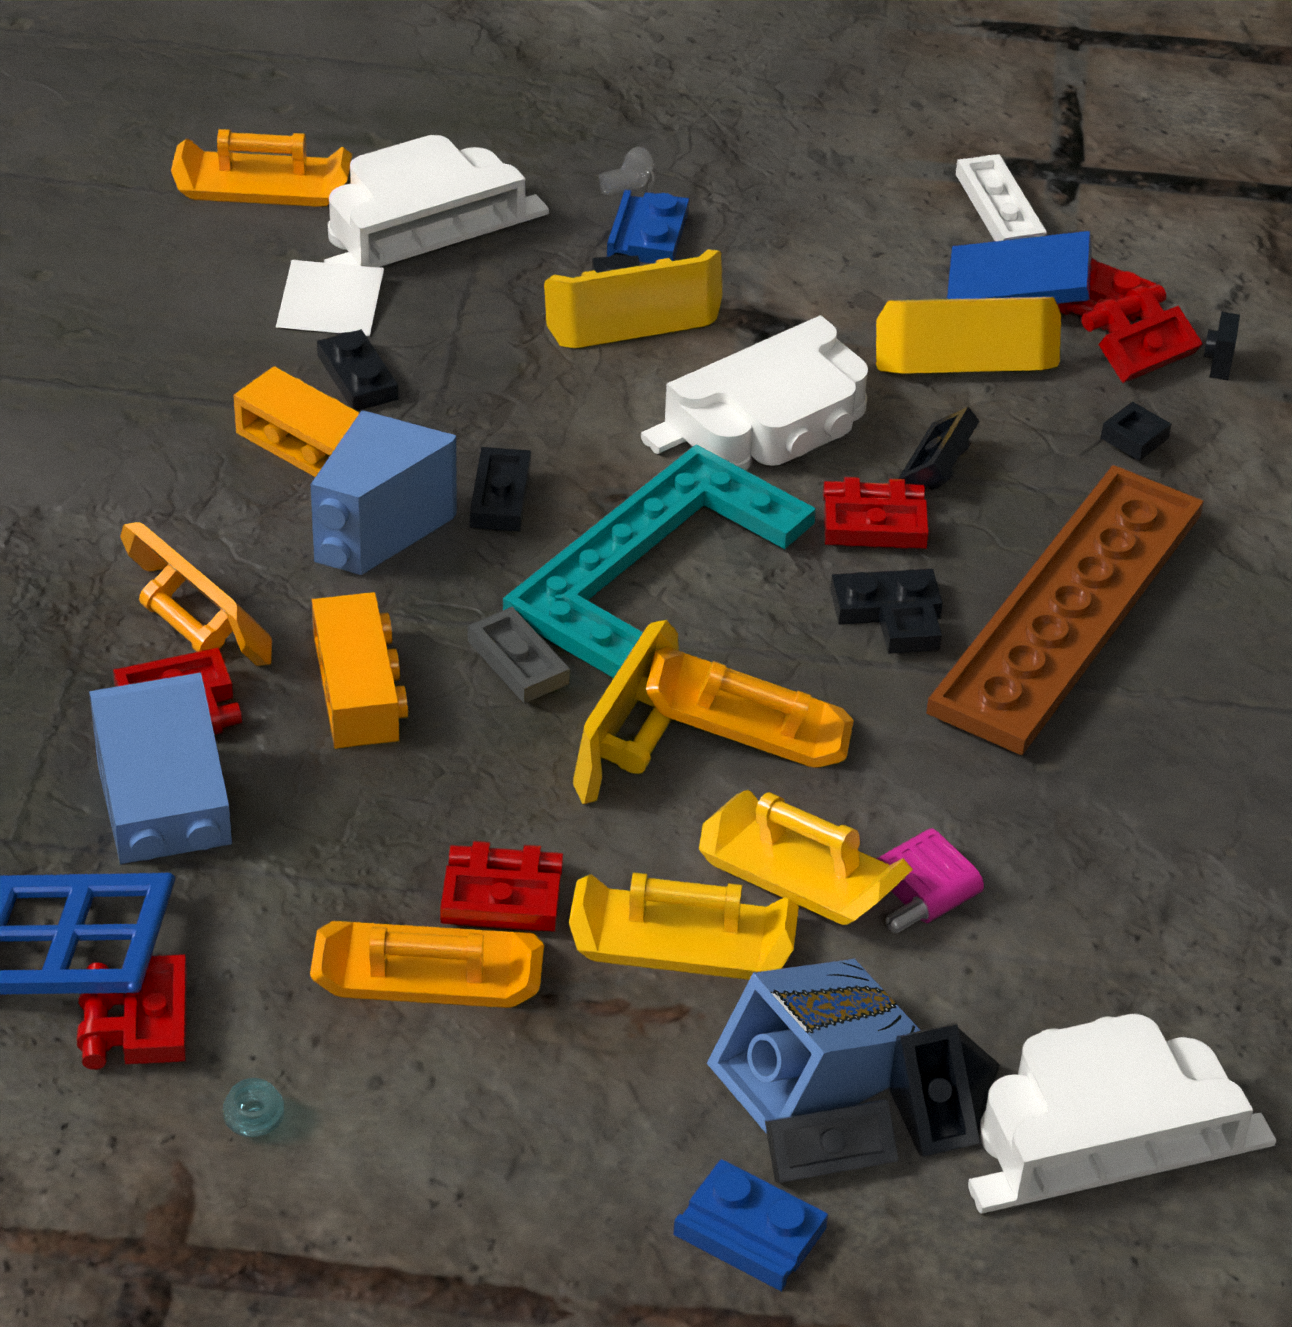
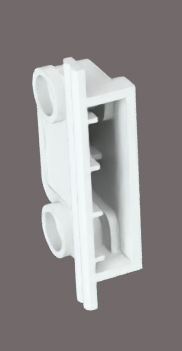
[324,135,549,267]
[641,315,868,471]
[968,1014,1276,1214]

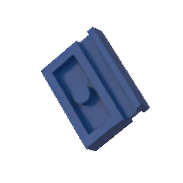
[607,189,689,264]
[673,1159,828,1292]

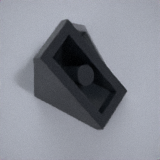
[889,1023,1000,1157]

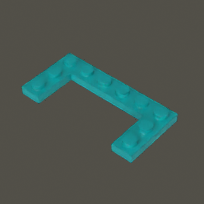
[503,444,816,678]

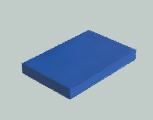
[947,231,1092,304]

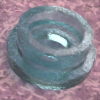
[223,1078,284,1137]

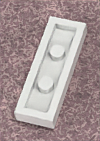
[956,154,1047,241]

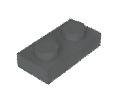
[467,607,570,704]

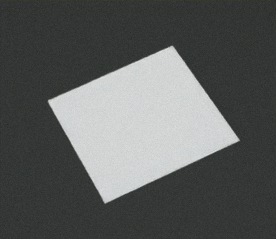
[276,260,384,336]

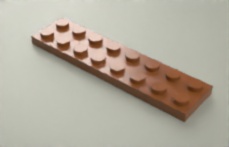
[926,465,1204,755]

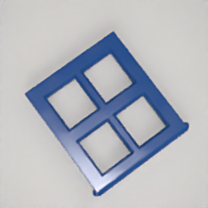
[0,873,176,994]

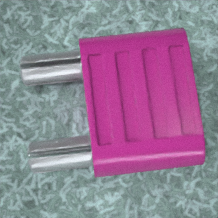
[876,828,984,934]

